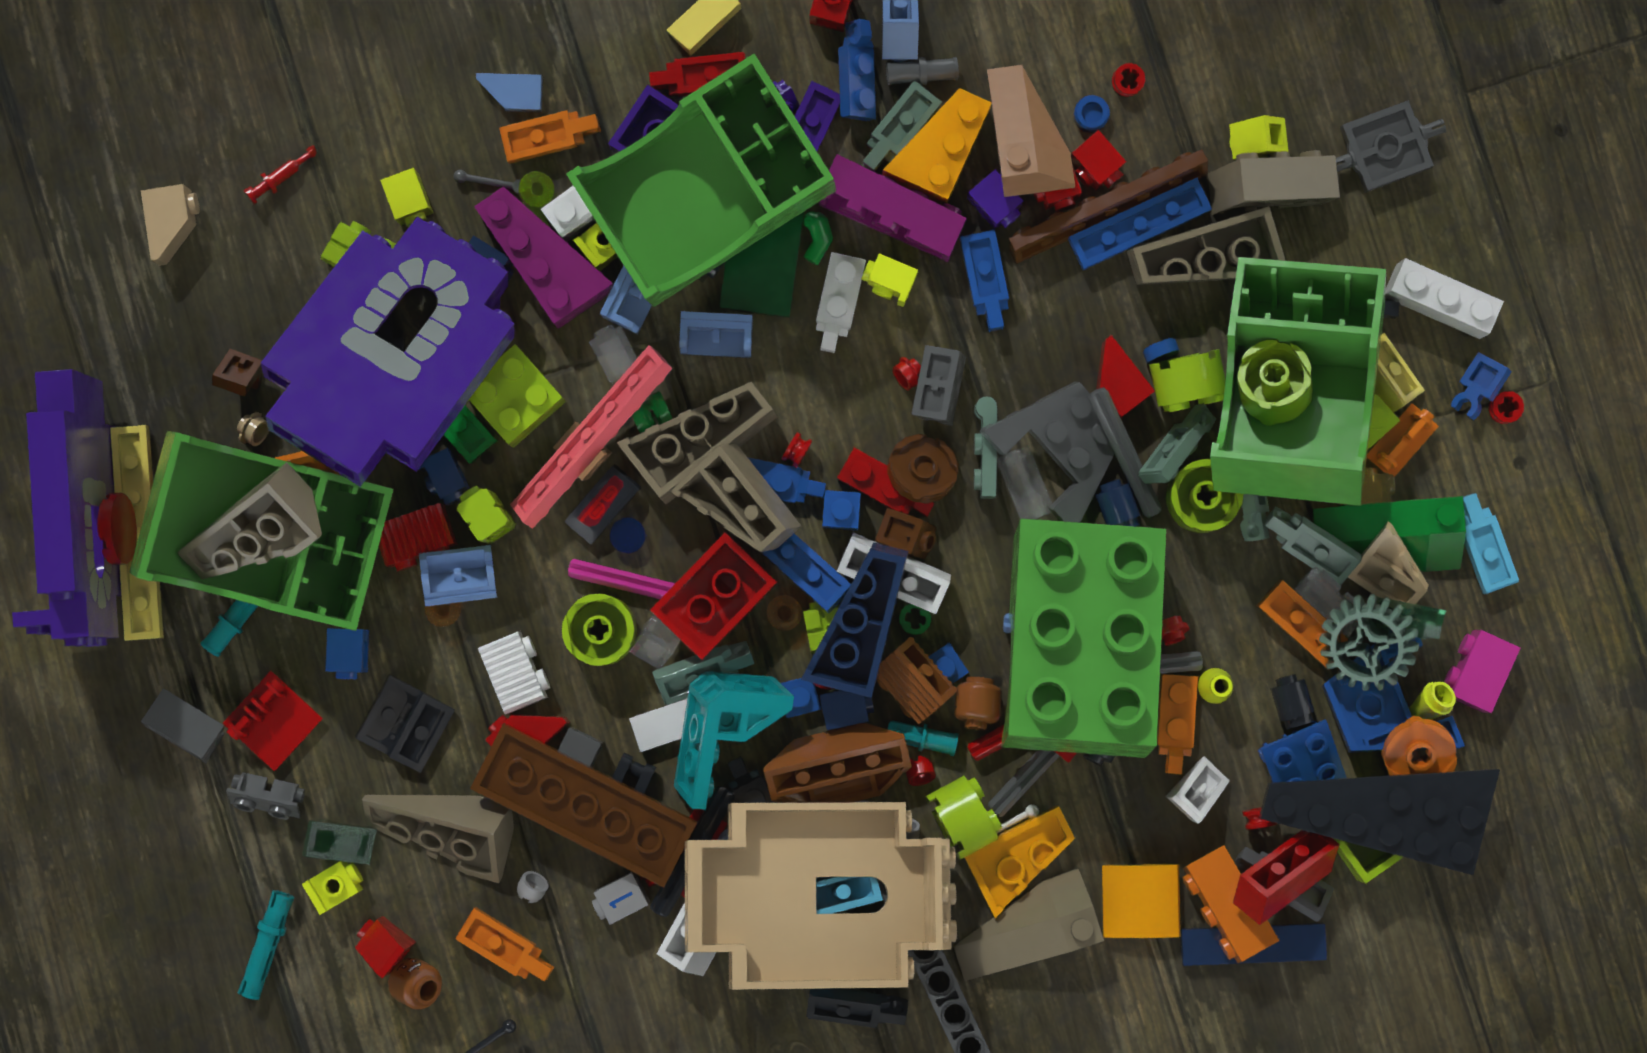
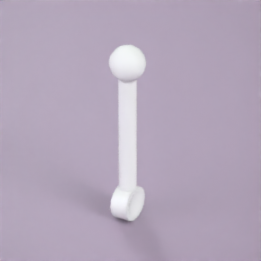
[997,804,1039,834]

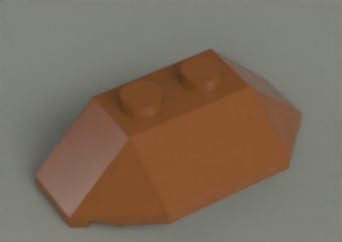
[763,723,912,803]

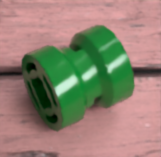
[632,390,673,434]

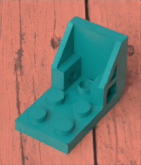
[674,671,794,810]

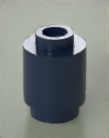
[1095,479,1140,527]

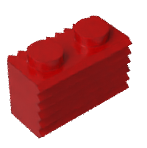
[379,503,458,572]

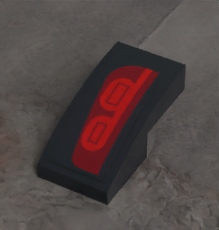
[564,464,642,544]

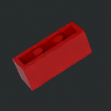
[1233,830,1340,925]

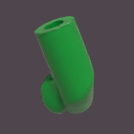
[803,211,833,266]

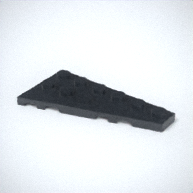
[1259,769,1500,875]

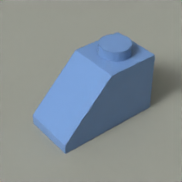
[882,0,919,62]

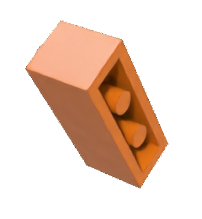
[1182,845,1280,963]

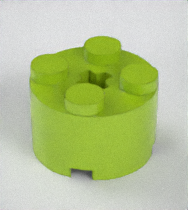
[1237,340,1313,426]
[1149,349,1226,412]
[1166,459,1243,533]
[562,594,637,666]
[925,776,1002,860]

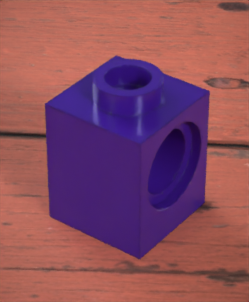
[967,169,1023,230]

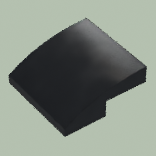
[355,674,455,773]

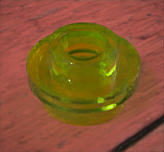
[518,171,554,207]

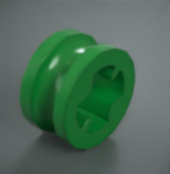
[899,603,931,635]

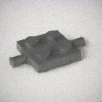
[1336,100,1446,193]

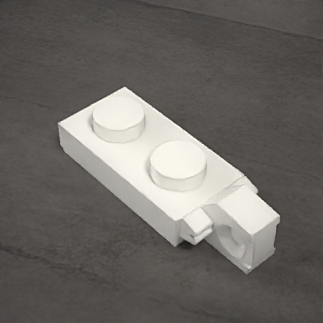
[816,252,866,353]

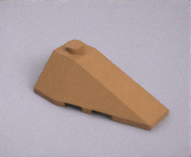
[987,65,1075,197]

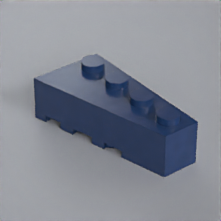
[801,542,909,698]

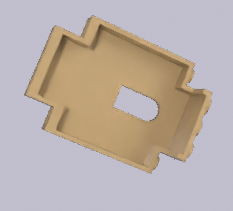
[685,802,957,990]

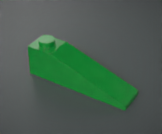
[1312,496,1466,572]

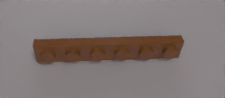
[1009,149,1208,264]

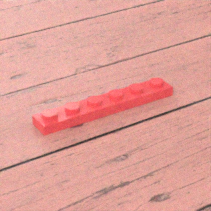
[510,345,673,529]

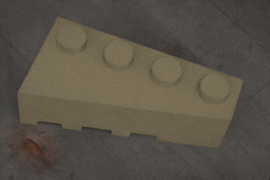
[1127,206,1286,285]
[617,382,777,504]

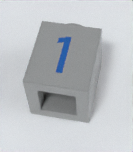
[592,872,651,925]

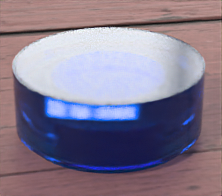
[610,518,646,554]

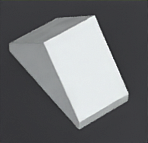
[1166,757,1230,823]

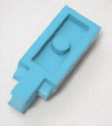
[1463,493,1519,594]

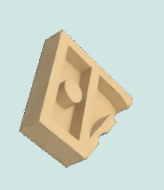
[1348,522,1428,616]

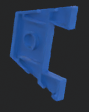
[1322,620,1465,753]

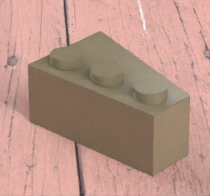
[1208,150,1340,215]
[670,444,802,552]

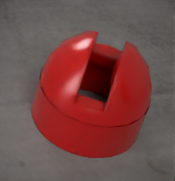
[906,755,936,786]

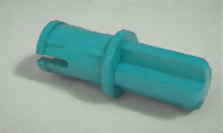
[200,600,258,657]
[887,720,959,756]

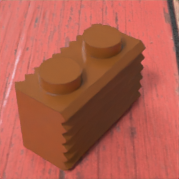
[877,637,957,725]

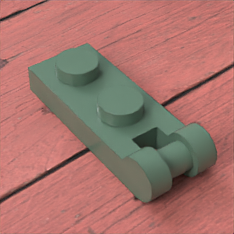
[973,396,997,499]

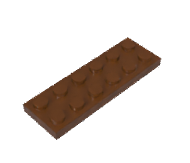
[470,723,698,888]

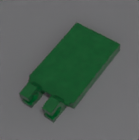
[719,212,804,318]

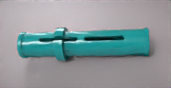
[237,890,295,1000]

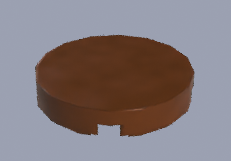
[887,434,959,503]

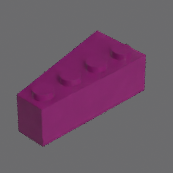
[819,154,966,262]
[474,187,614,329]

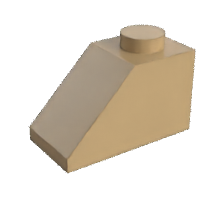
[141,184,200,266]

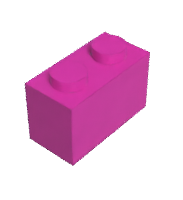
[1444,630,1521,713]

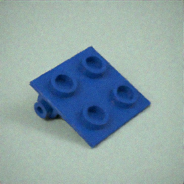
[1257,719,1347,782]

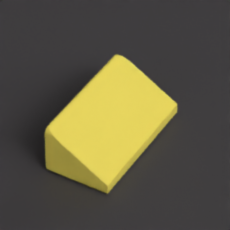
[666,0,742,56]
[1374,333,1425,413]

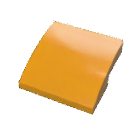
[1102,864,1181,938]

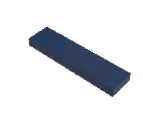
[1180,923,1327,966]

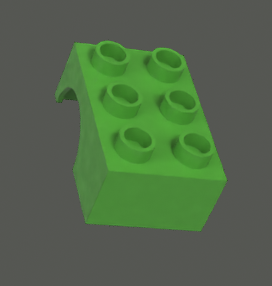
[566,54,837,307]
[1210,257,1386,506]
[129,431,393,631]
[1002,518,1166,758]

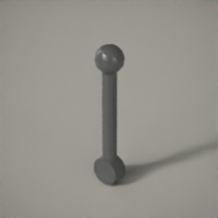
[453,170,527,195]

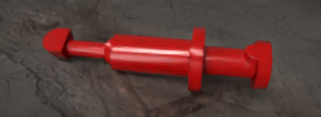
[243,145,317,205]

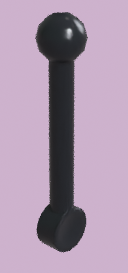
[465,1019,516,1053]

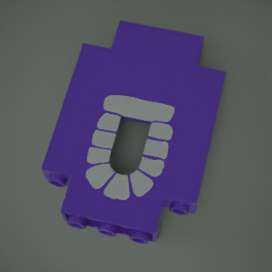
[261,216,514,487]
[12,369,121,647]

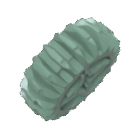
[1319,594,1419,691]

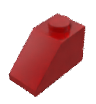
[1096,335,1155,418]
[485,715,570,746]
[355,916,416,979]

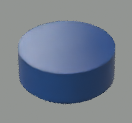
[1073,95,1110,133]
[1143,338,1180,365]

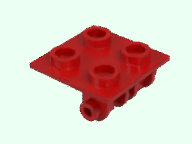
[222,671,323,771]

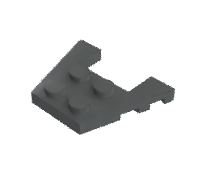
[980,382,1114,523]

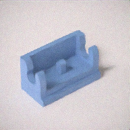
[600,265,652,335]
[679,311,753,358]
[419,545,497,606]

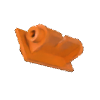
[1367,403,1439,479]

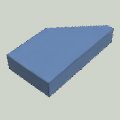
[476,73,543,112]

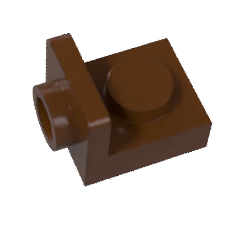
[212,349,262,397]
[875,508,937,560]

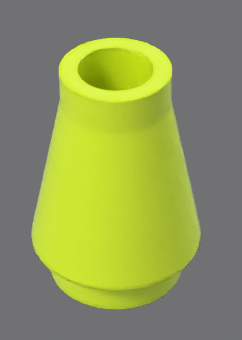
[1198,668,1233,704]
[1408,682,1456,720]

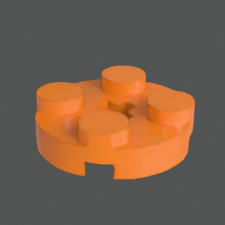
[1381,716,1457,775]

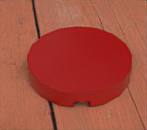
[97,492,137,565]

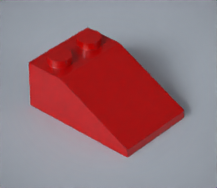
[650,533,777,660]

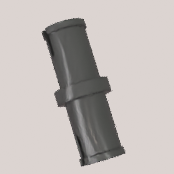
[886,57,959,86]

